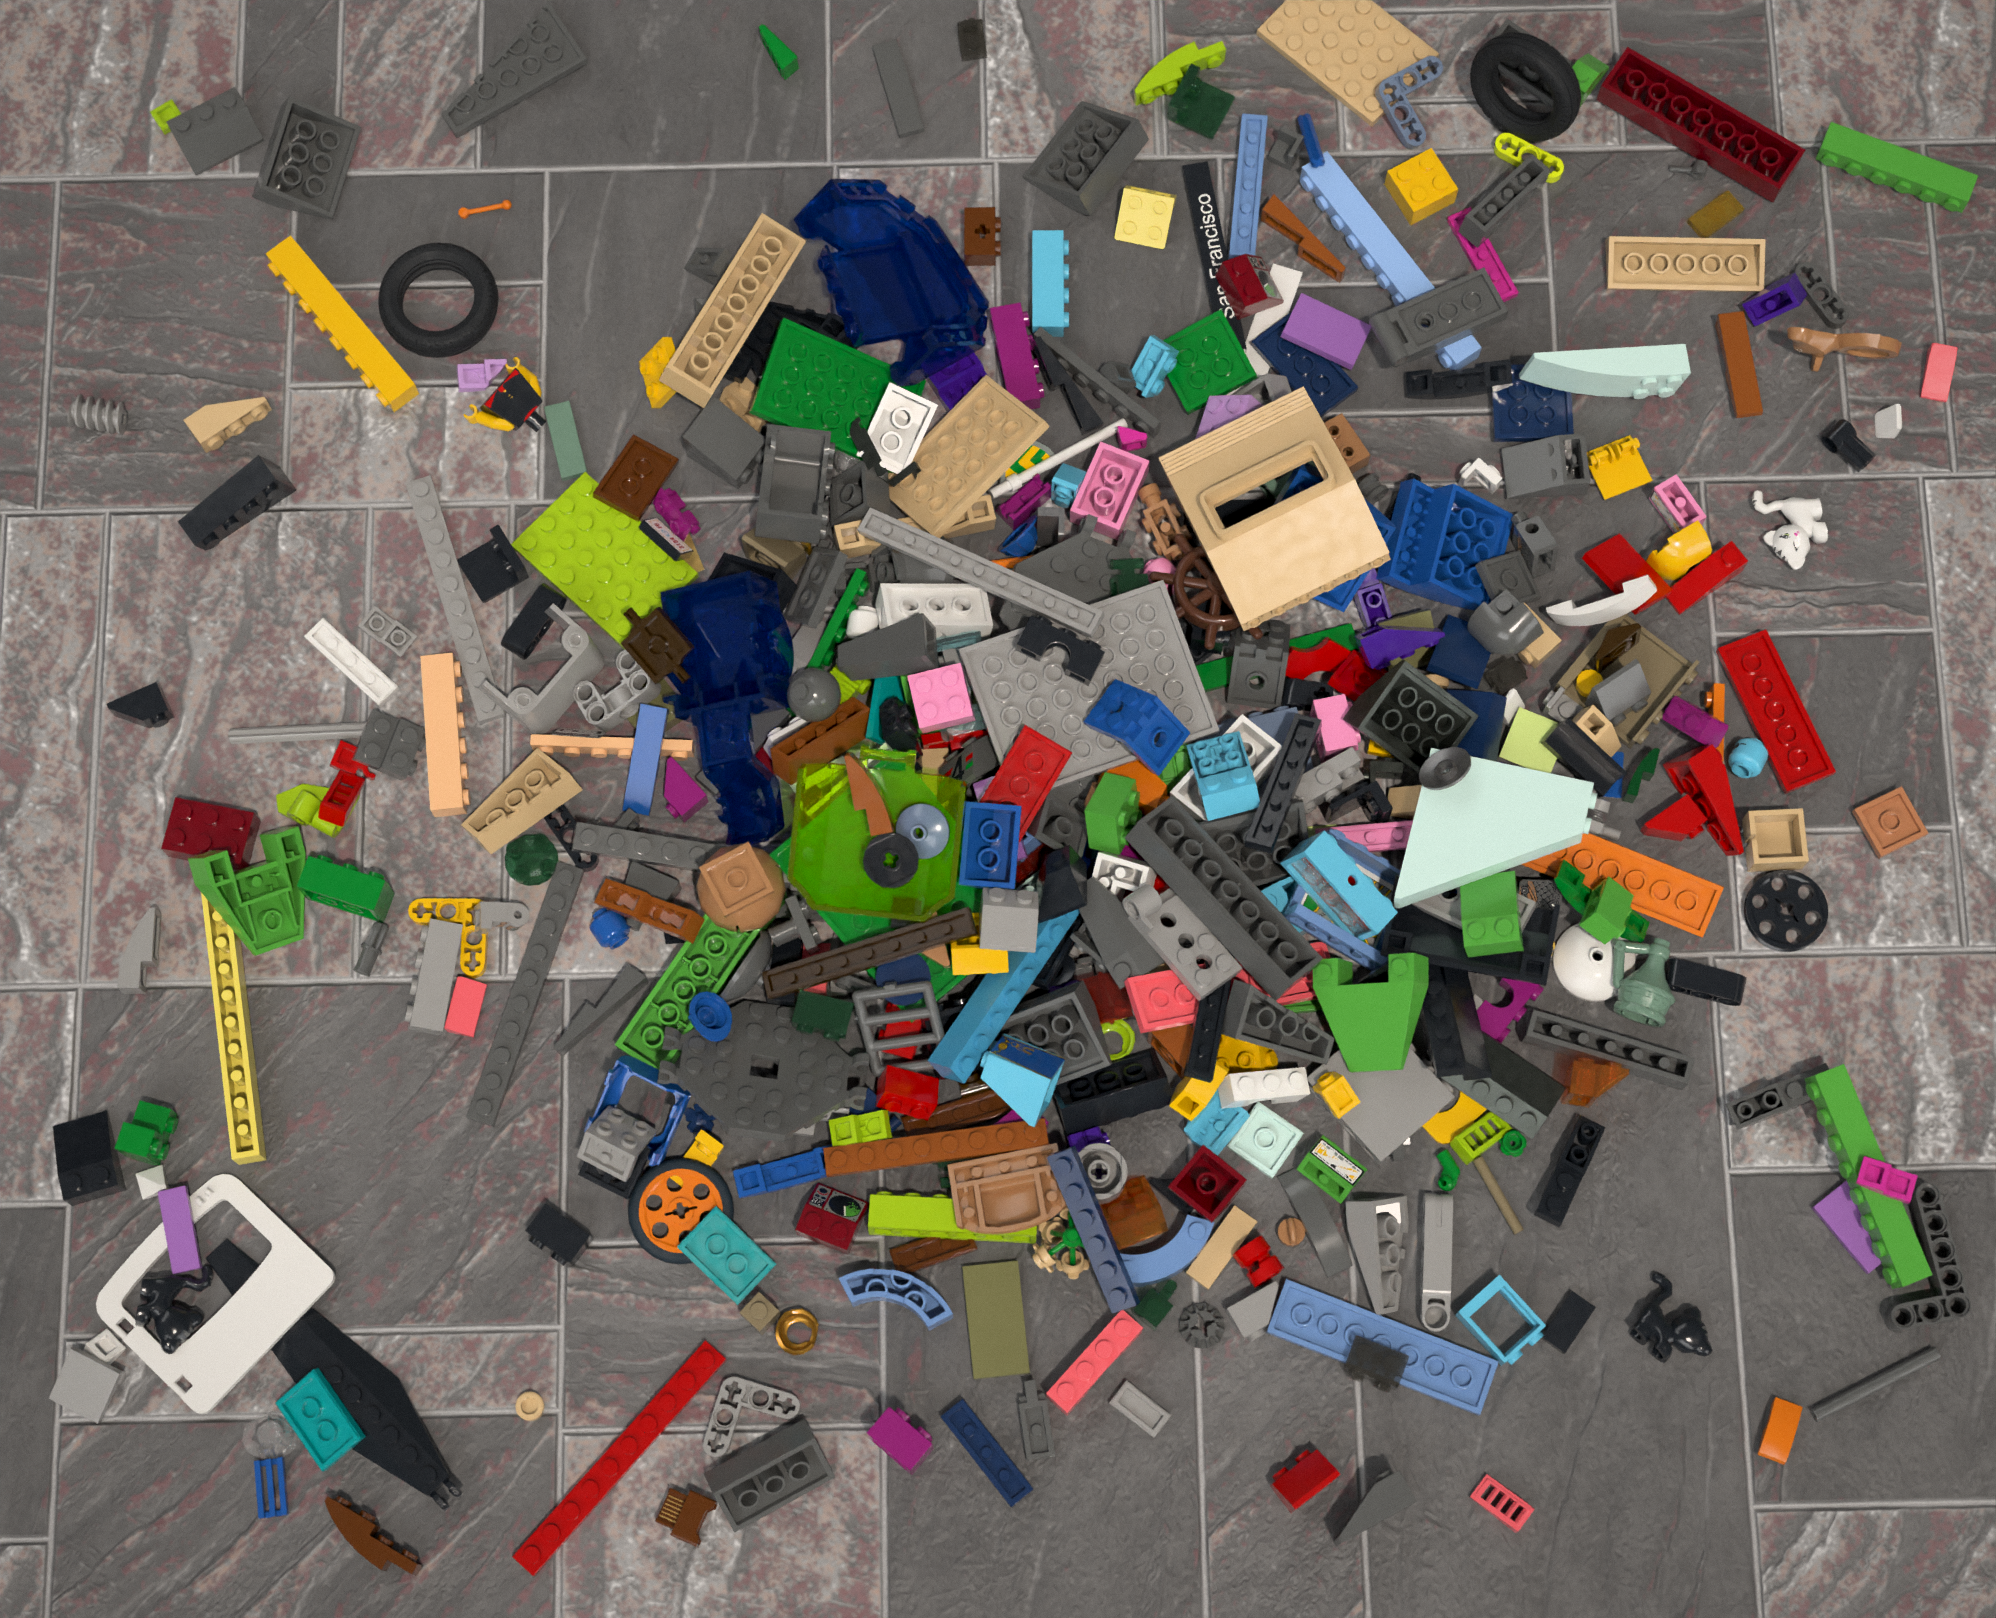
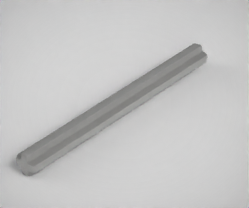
[228,722,366,744]

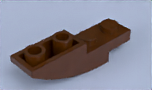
[324,1495,422,1576]

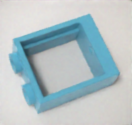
[1455,1274,1546,1366]

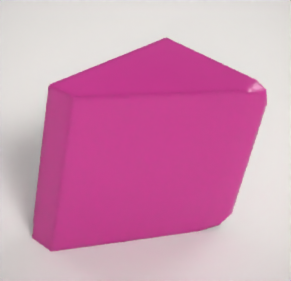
[1117,426,1147,452]

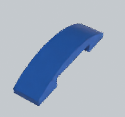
[733,1144,833,1198]

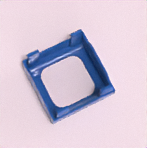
[584,1055,692,1166]

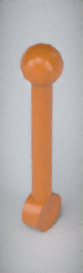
[458,200,512,219]

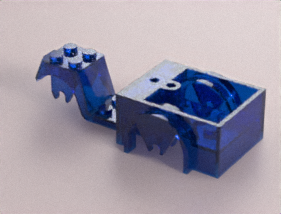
[660,571,794,846]

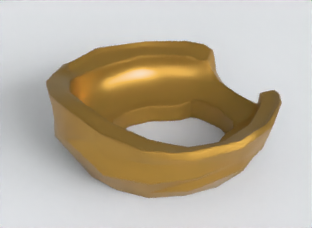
[776,1308,819,1355]

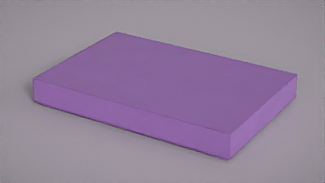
[1281,293,1371,370]
[1811,1180,1881,1274]

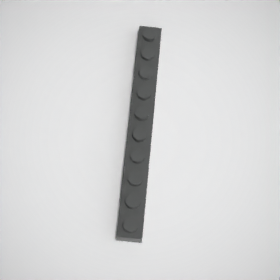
[466,862,584,1127]

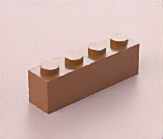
[770,697,870,785]

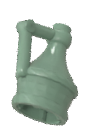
[1613,938,1675,1027]

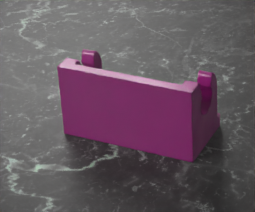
[996,473,1051,530]

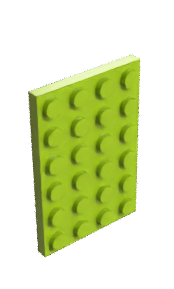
[511,472,699,650]

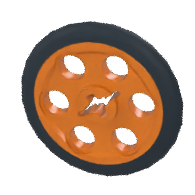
[628,1158,734,1265]

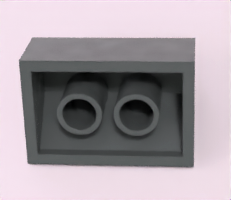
[166,87,264,176]

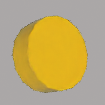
[1575,669,1603,698]

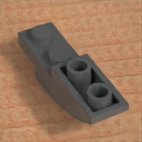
[1726,1063,1829,1130]

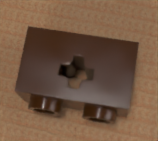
[964,207,1001,266]

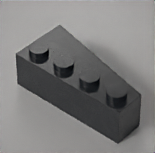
[178,455,296,551]

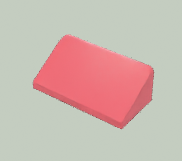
[444,976,487,1038]

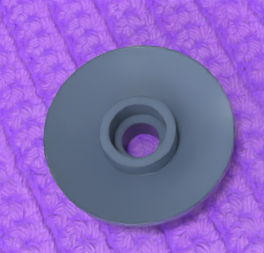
[896,803,950,859]

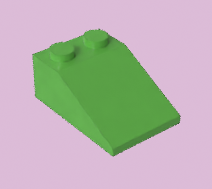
[1460,871,1524,957]

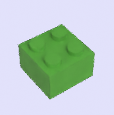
[1084,772,1142,855]

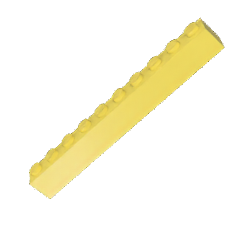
[201,893,266,1165]

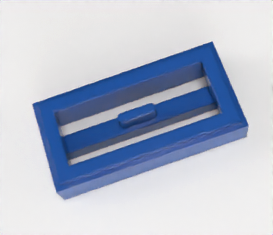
[254,1457,289,1519]

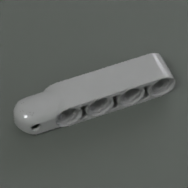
[1420,1193,1453,1333]

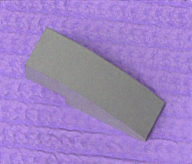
[117,908,162,994]

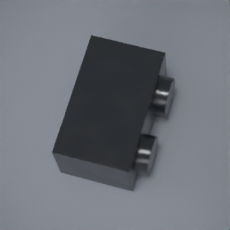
[525,1203,593,1267]

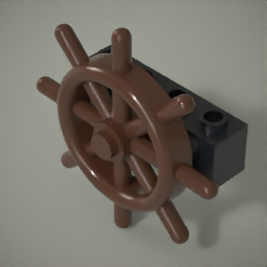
[1149,524,1263,655]

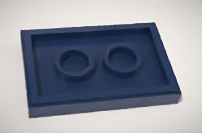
[1427,615,1491,689]

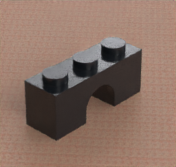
[1016,616,1105,686]

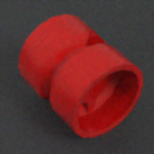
[1232,1235,1285,1288]

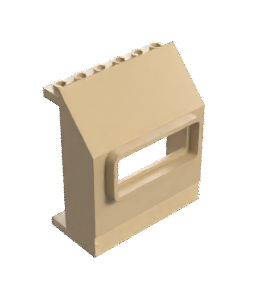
[1158,386,1391,631]

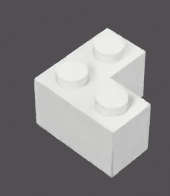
[1092,852,1157,902]

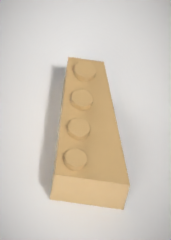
[461,748,583,854]

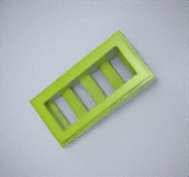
[1450,1111,1513,1165]

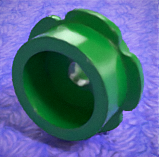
[1499,1130,1527,1157]

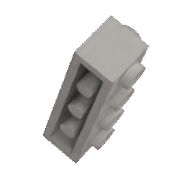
[404,918,463,1035]

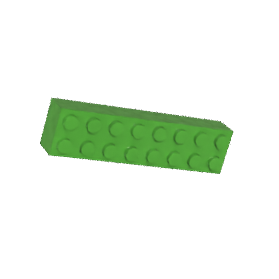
[615,893,788,1070]

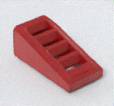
[318,770,365,827]

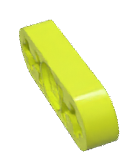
[1494,133,1564,183]

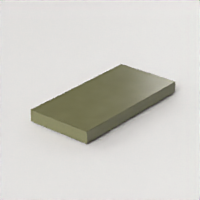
[962,1261,1030,1380]

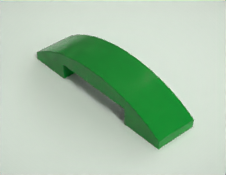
[1554,860,1650,943]

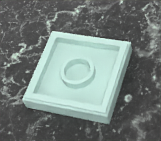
[1226,1102,1304,1179]

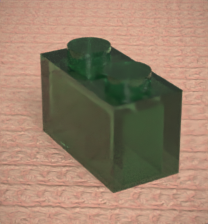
[792,990,854,1042]

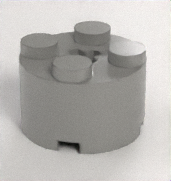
[1078,1143,1127,1204]

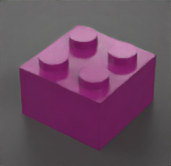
[867,1407,934,1475]

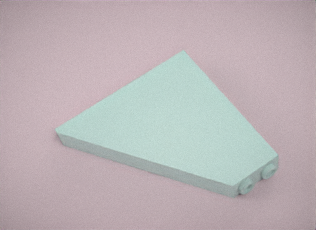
[1394,748,1598,908]

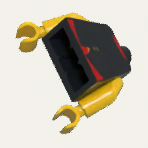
[463,357,546,432]

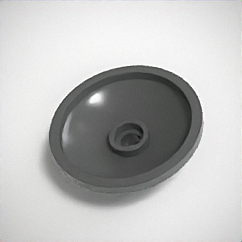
[720,931,772,1002]

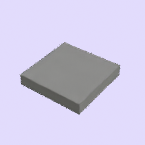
[49,1346,123,1424]

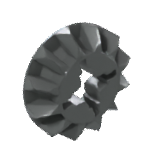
[1180,1303,1225,1349]

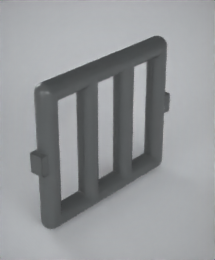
[852,981,945,1077]

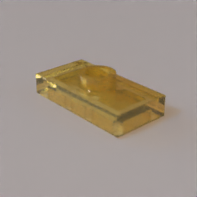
[1687,190,1745,238]

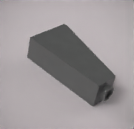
[836,613,938,681]

